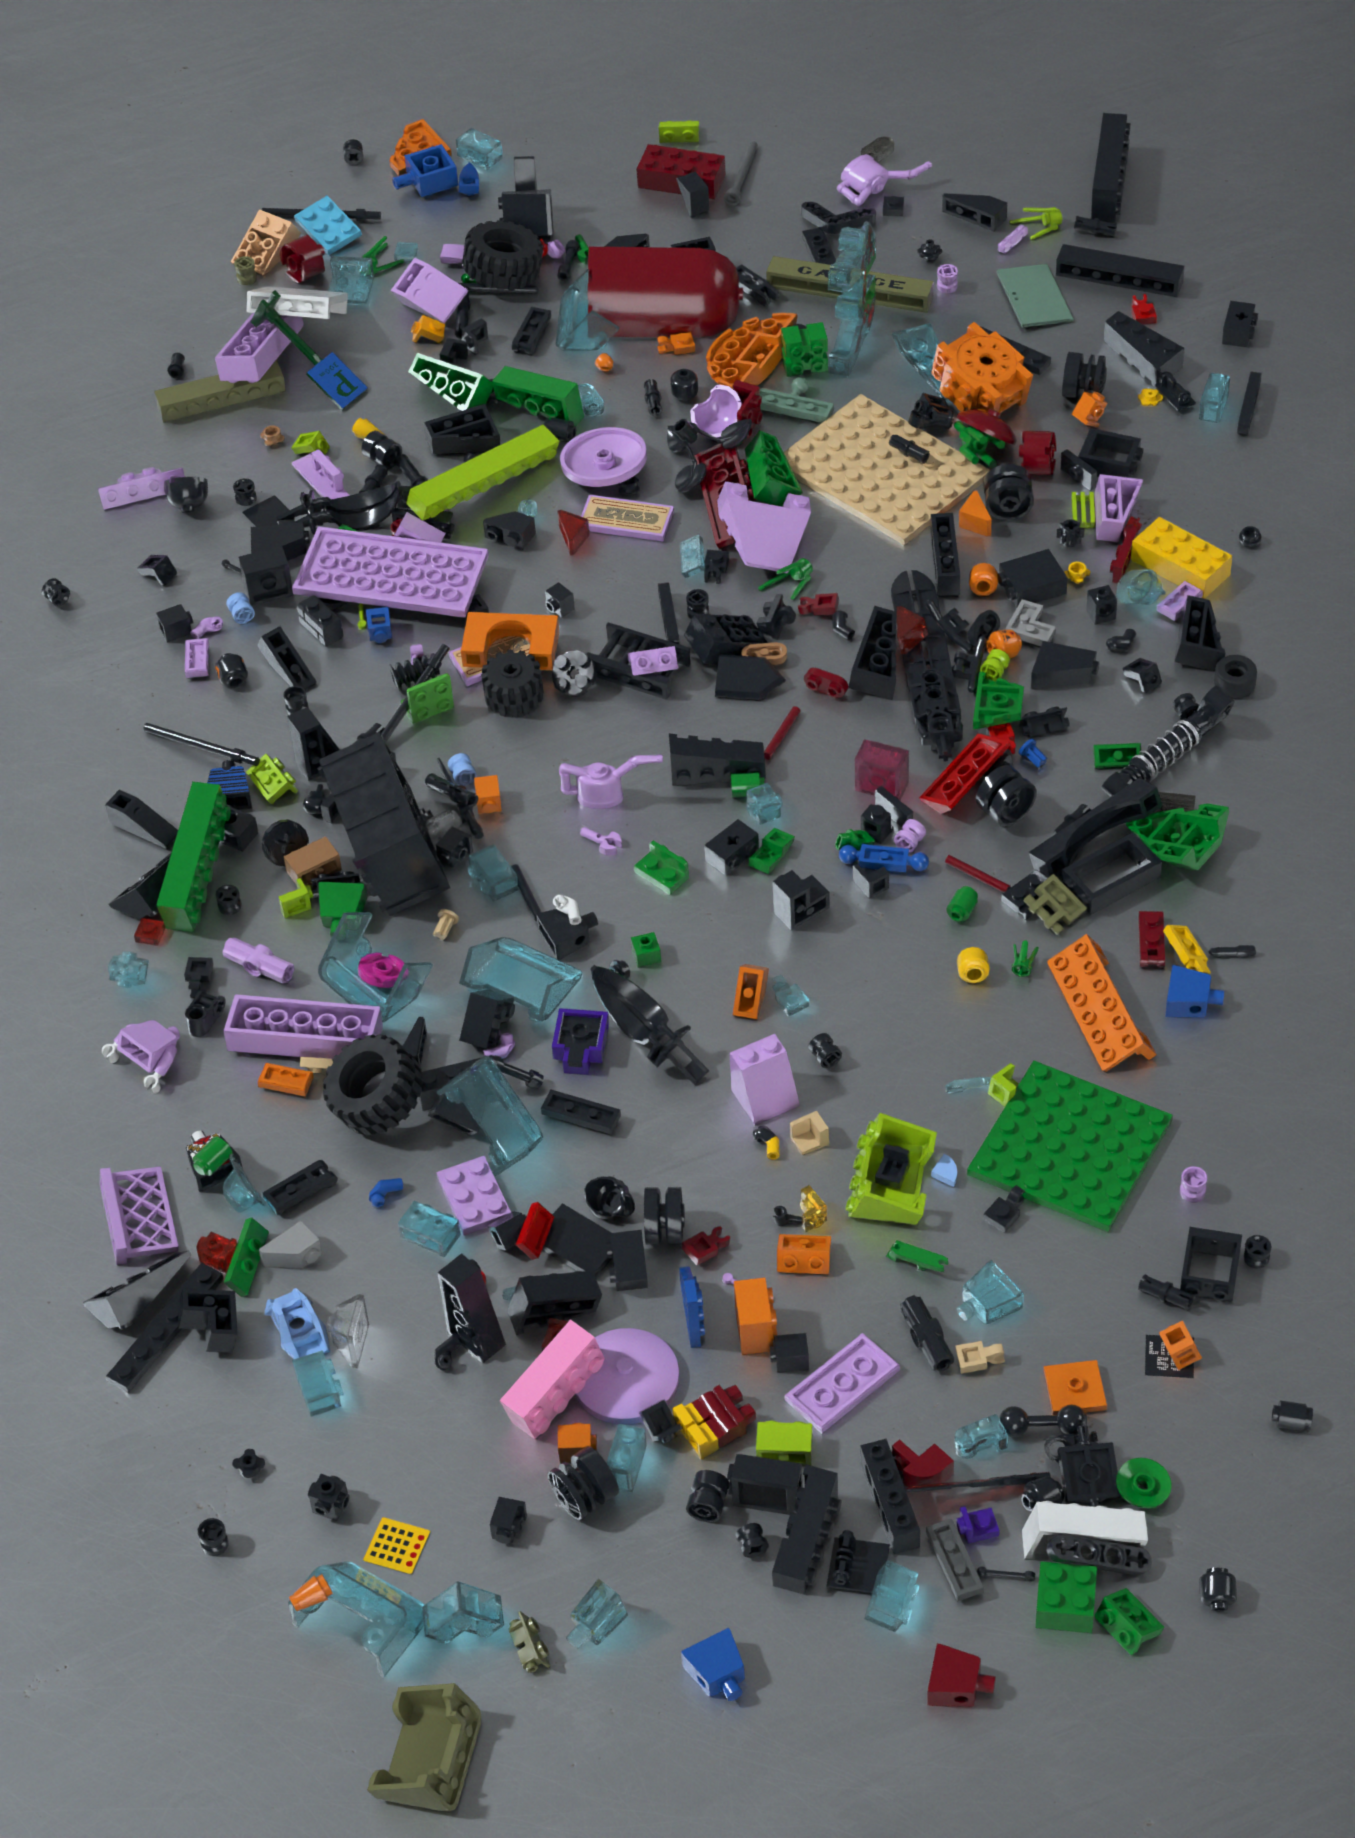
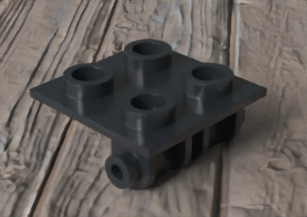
[826,1530,890,1594]

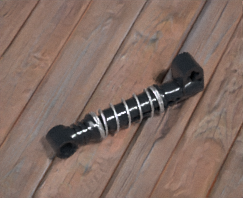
[1101,685,1235,797]

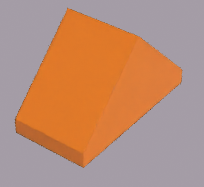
[959,491,992,537]

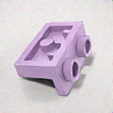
[628,646,678,675]

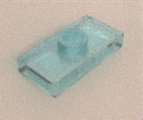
[680,534,705,578]

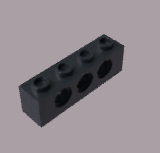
[930,513,960,596]
[860,1439,920,1555]

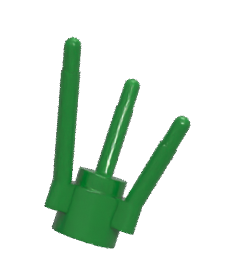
[356,236,404,275]
[758,558,813,600]

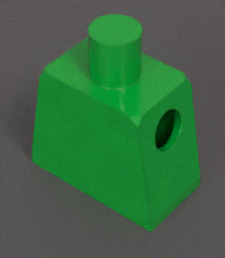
[319,882,367,939]

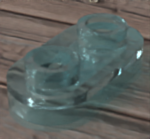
[578,383,604,417]

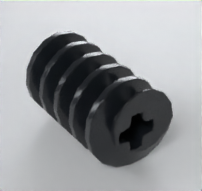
[389,653,440,691]

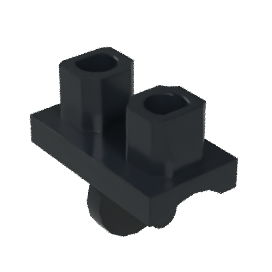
[756,594,796,639]

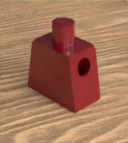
[927,1643,996,1707]

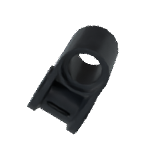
[185,989,226,1037]

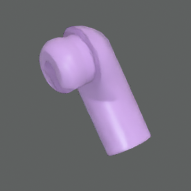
[190,616,223,639]

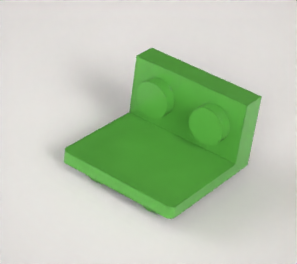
[400,673,454,724]

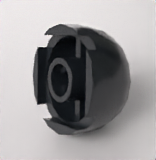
[164,477,208,512]

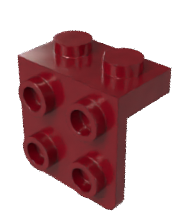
[733,380,763,444]

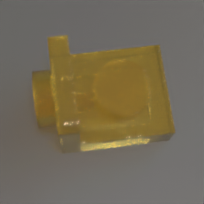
[799,1185,827,1232]

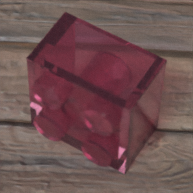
[855,739,909,800]

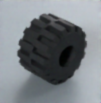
[481,650,544,717]

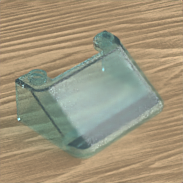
[459,937,583,1022]

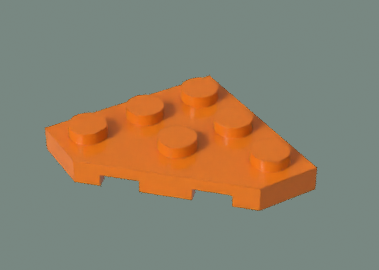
[389,119,452,176]

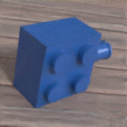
[392,144,459,197]

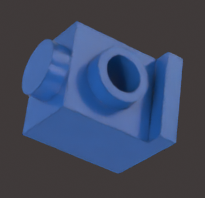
[366,607,392,643]

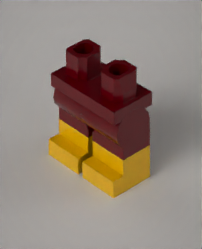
[672,1384,756,1460]

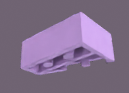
[1094,474,1143,542]

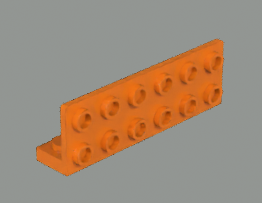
[1047,934,1157,1072]

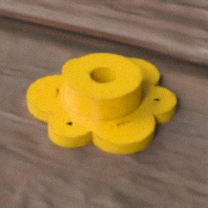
[1138,388,1163,406]

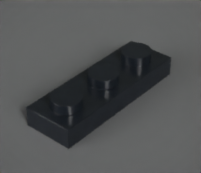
[541,1089,621,1135]

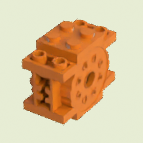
[931,322,1033,413]

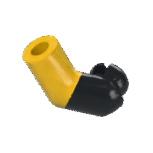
[753,1126,780,1160]

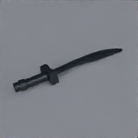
[437,758,484,839]

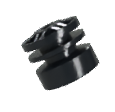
[1062,352,1107,398]
[548,1446,619,1520]

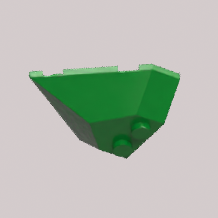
[1124,803,1229,870]

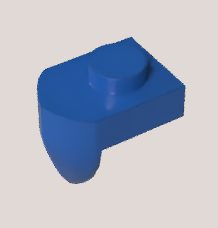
[459,162,479,196]

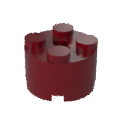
[280,235,325,283]
[1019,431,1057,475]

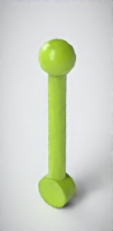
[358,603,367,630]

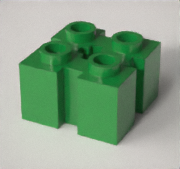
[781,322,828,377]

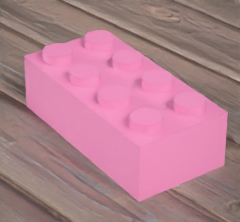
[500,1319,605,1439]

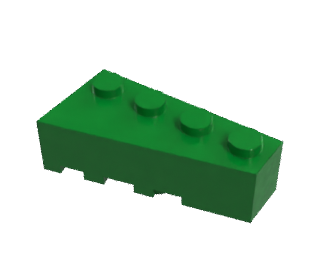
[408,353,493,411]
[492,366,584,426]
[745,430,803,507]

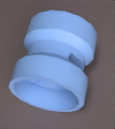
[226,592,255,624]
[448,753,477,786]

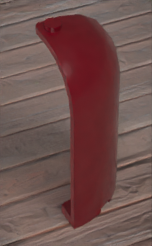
[588,246,743,338]

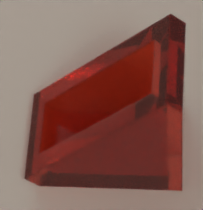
[557,510,590,556]
[897,606,928,654]

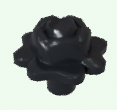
[917,239,943,261]

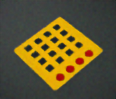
[363,1517,430,1574]

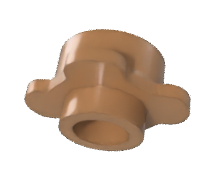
[260,425,285,446]

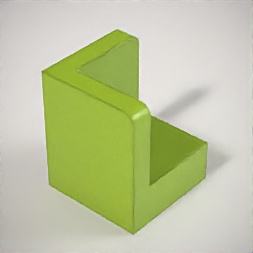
[988,1063,1019,1107]

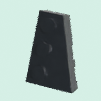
[424,404,500,454]

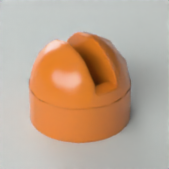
[595,353,613,372]

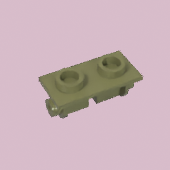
[508,1611,551,1673]

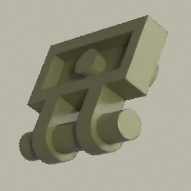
[1023,874,1087,935]

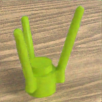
[1009,207,1062,240]

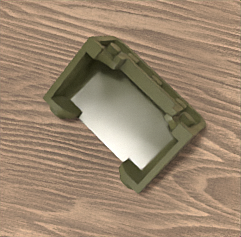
[367,1683,481,1811]

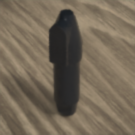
[1208,945,1256,958]

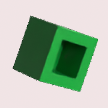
[631,932,661,968]

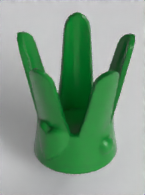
[1011,940,1039,977]

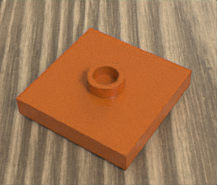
[1043,1360,1107,1415]

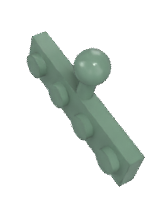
[760,377,834,423]

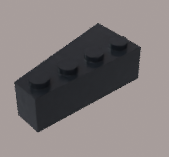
[772,1464,842,1595]

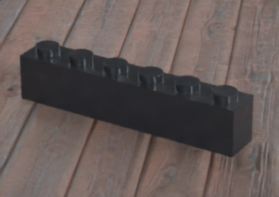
[1056,244,1184,298]

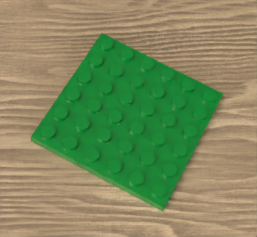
[967,1060,1173,1232]

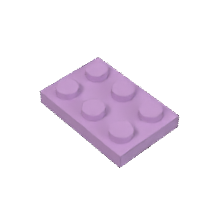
[436,1156,511,1236]

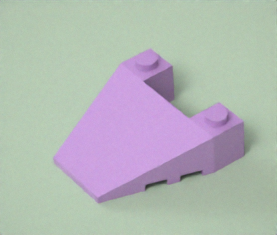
[717,482,811,573]

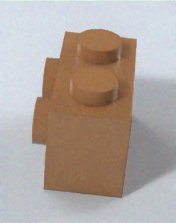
[284,836,342,885]

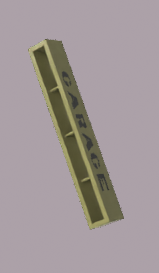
[766,256,934,313]

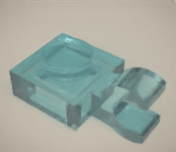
[772,974,810,1017]

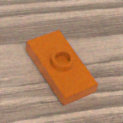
[257,1063,314,1097]

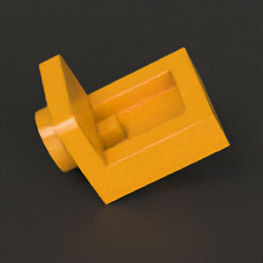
[411,315,445,343]

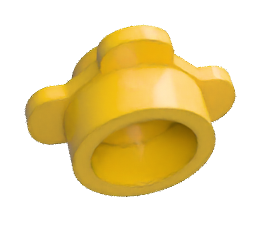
[1064,562,1091,584]

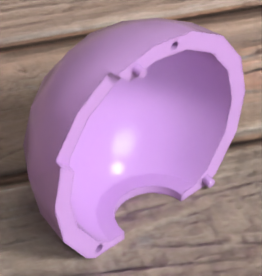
[690,385,742,438]

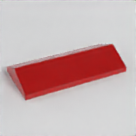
[919,733,1011,814]

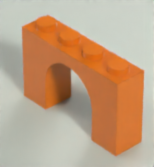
[461,612,559,670]

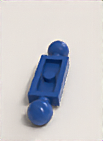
[839,844,929,872]

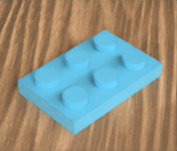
[294,196,362,256]

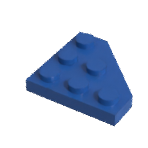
[679,1266,705,1348]

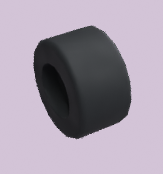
[1214,655,1257,699]

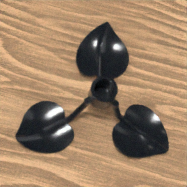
[667,419,752,493]

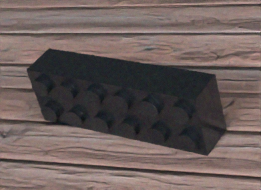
[1091,113,1131,223]

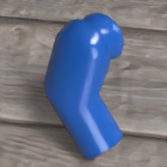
[369,1178,403,1207]

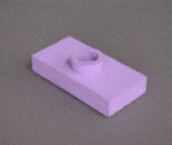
[1157,581,1203,621]
[185,638,209,678]

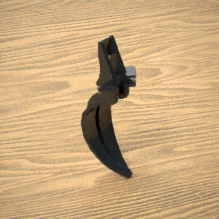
[277,481,402,535]
[590,965,709,1085]

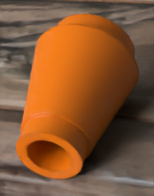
[289,1574,333,1612]

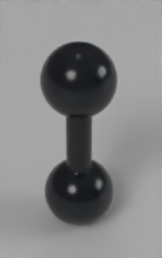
[998,1404,1087,1437]

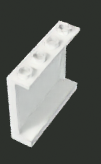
[246,287,348,319]

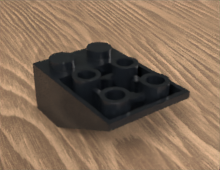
[684,613,768,664]

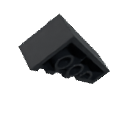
[1104,311,1184,389]
[849,606,896,700]
[669,733,766,786]
[438,1253,506,1364]

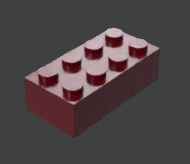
[636,144,726,200]

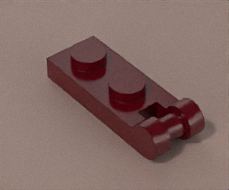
[1110,525,1137,584]
[1138,911,1165,968]

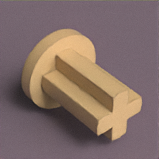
[433,909,459,940]

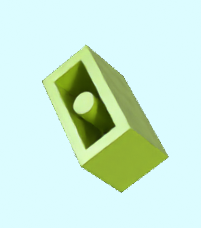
[756,1420,813,1466]

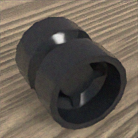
[361,431,402,469]
[686,1470,729,1522]

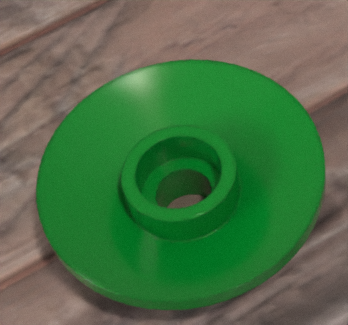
[1116,1458,1172,1509]

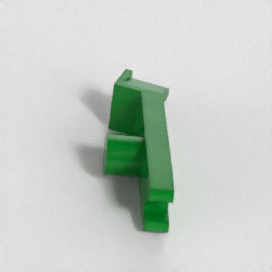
[886,1240,949,1272]

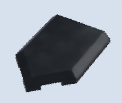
[715,654,786,700]

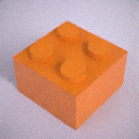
[734,1277,777,1355]

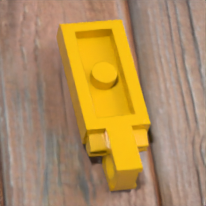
[1163,925,1211,974]

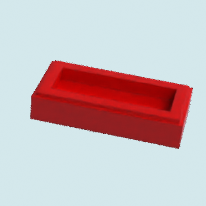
[516,1202,554,1260]

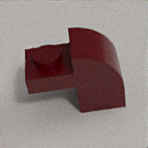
[892,1439,954,1488]

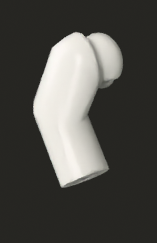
[553,895,582,925]

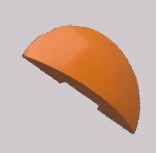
[706,313,798,389]

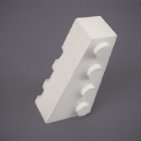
[1022,1501,1148,1560]

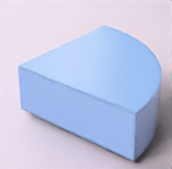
[931,1154,957,1187]

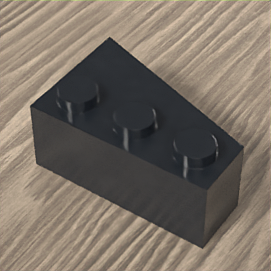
[1174,595,1226,671]
[287,707,340,781]
[507,1270,602,1336]

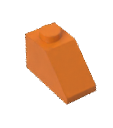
[733,964,769,1019]

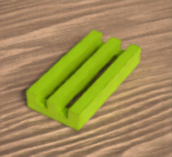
[1071,492,1095,528]

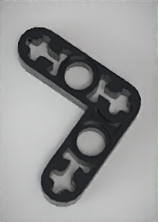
[801,202,876,234]

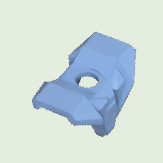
[265,1288,330,1364]

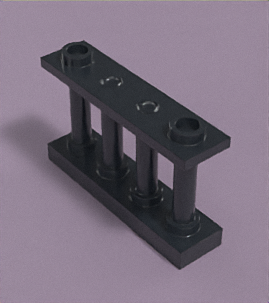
[586,622,691,700]

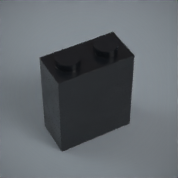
[998,549,1068,608]

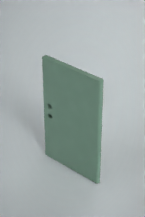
[996,264,1074,328]

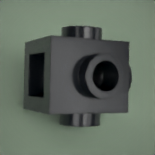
[308,1474,350,1521]

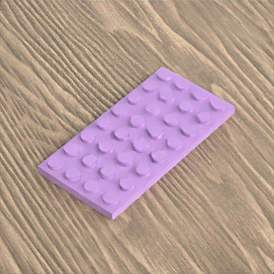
[292,526,489,618]

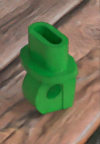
[835,829,875,850]

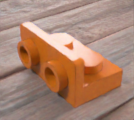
[777,1234,831,1274]

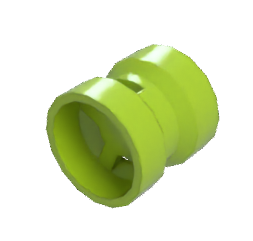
[980,649,1010,681]

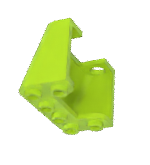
[845,1113,937,1225]

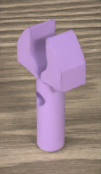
[580,827,622,855]

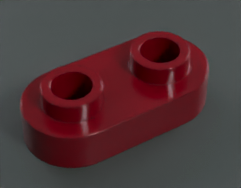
[804,667,849,698]

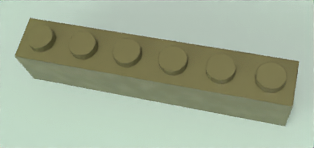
[154,360,286,423]

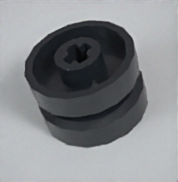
[983,464,1034,521]
[976,765,1037,827]
[644,1187,685,1245]

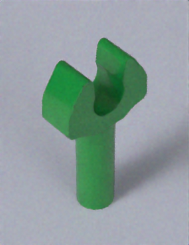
[575,234,589,264]

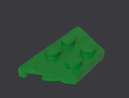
[973,672,1024,729]

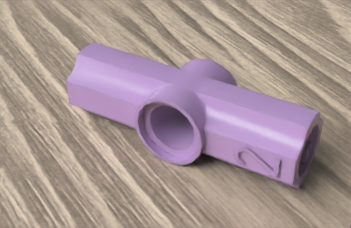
[222,937,295,984]

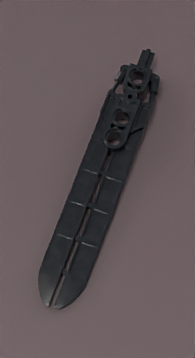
[891,570,963,762]

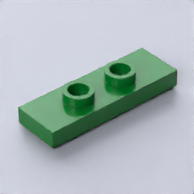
[224,1217,269,1297]

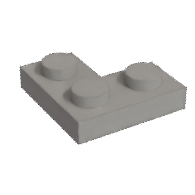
[1005,599,1056,646]

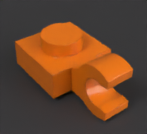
[657,332,695,355]

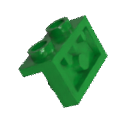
[634,840,689,895]
[1094,1588,1164,1655]

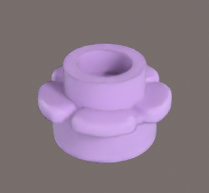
[547,240,566,259]

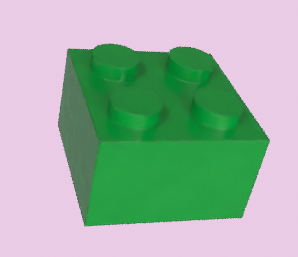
[1035,1561,1097,1633]

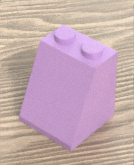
[730,1034,800,1125]

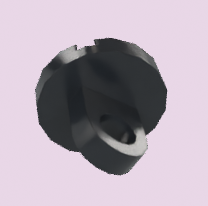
[262,819,309,867]

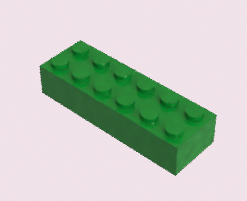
[156,781,231,932]

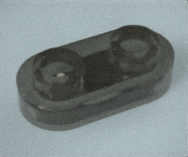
[861,136,894,162]

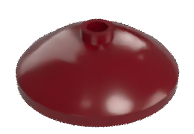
[957,408,1017,445]

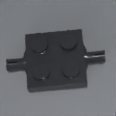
[1057,1425,1122,1507]

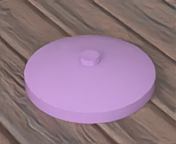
[560,427,647,487]
[575,1328,679,1425]

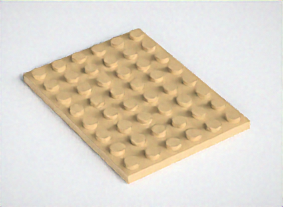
[784,394,990,545]

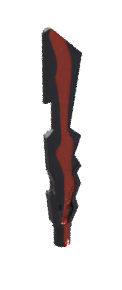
[905,1472,1051,1492]

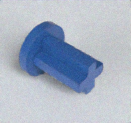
[1018,739,1048,768]

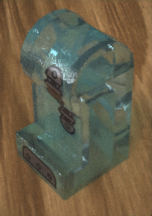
[954,1414,1008,1459]

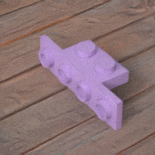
[292,449,350,499]
[98,467,185,510]

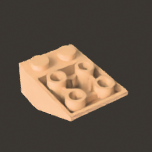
[231,210,301,276]

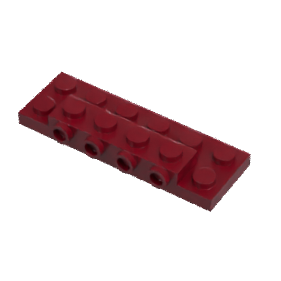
[694,443,757,550]

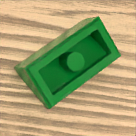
[1093,743,1142,768]

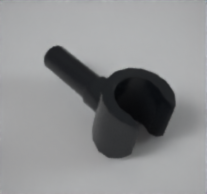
[773,1206,810,1227]

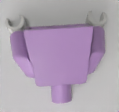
[102,1020,180,1094]

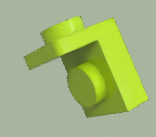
[291,431,330,455]
[278,878,313,918]

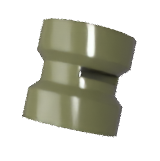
[234,256,257,285]

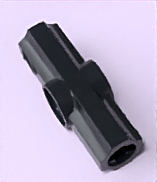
[900,1295,954,1372]

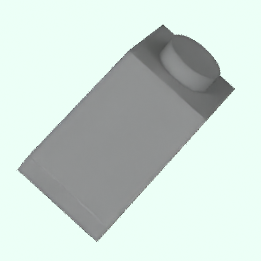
[259,1221,322,1269]

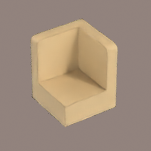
[790,1111,829,1155]

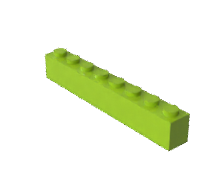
[406,424,559,521]

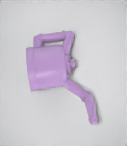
[837,154,932,206]
[559,754,663,809]

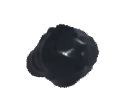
[584,1176,635,1219]

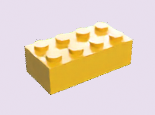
[1131,517,1232,599]

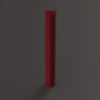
[764,706,801,760]
[945,855,1011,893]

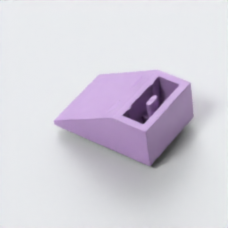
[391,258,468,324]

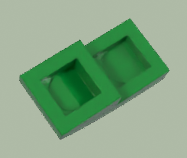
[748,828,795,874]

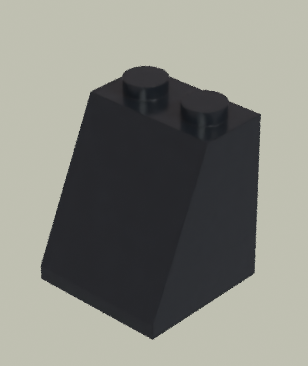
[498,189,554,235]

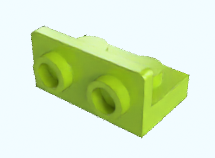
[659,120,699,143]
[246,754,299,804]

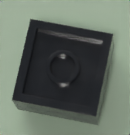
[239,546,294,606]

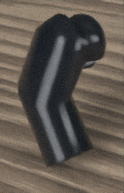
[832,610,855,640]
[1106,629,1136,651]
[434,1335,461,1370]

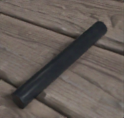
[510,864,541,921]

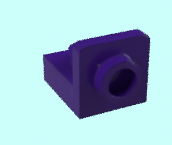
[956,1506,1000,1544]

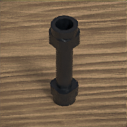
[557,240,579,281]
[485,1055,544,1089]

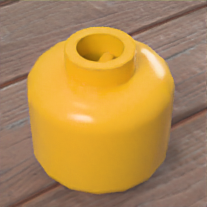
[957,947,990,984]

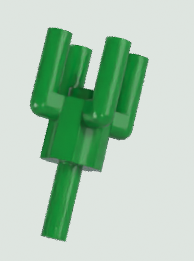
[954,421,1005,469]

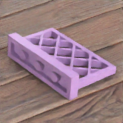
[100,1166,179,1265]

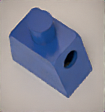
[1165,965,1225,1017]
[681,1628,745,1701]

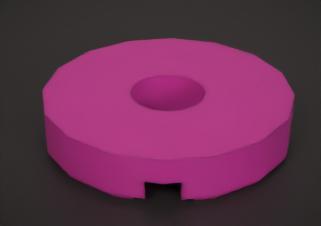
[358,952,407,988]

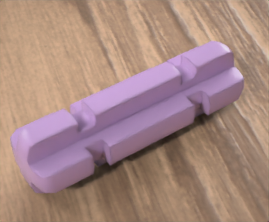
[998,224,1028,254]

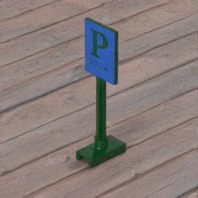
[251,290,368,410]

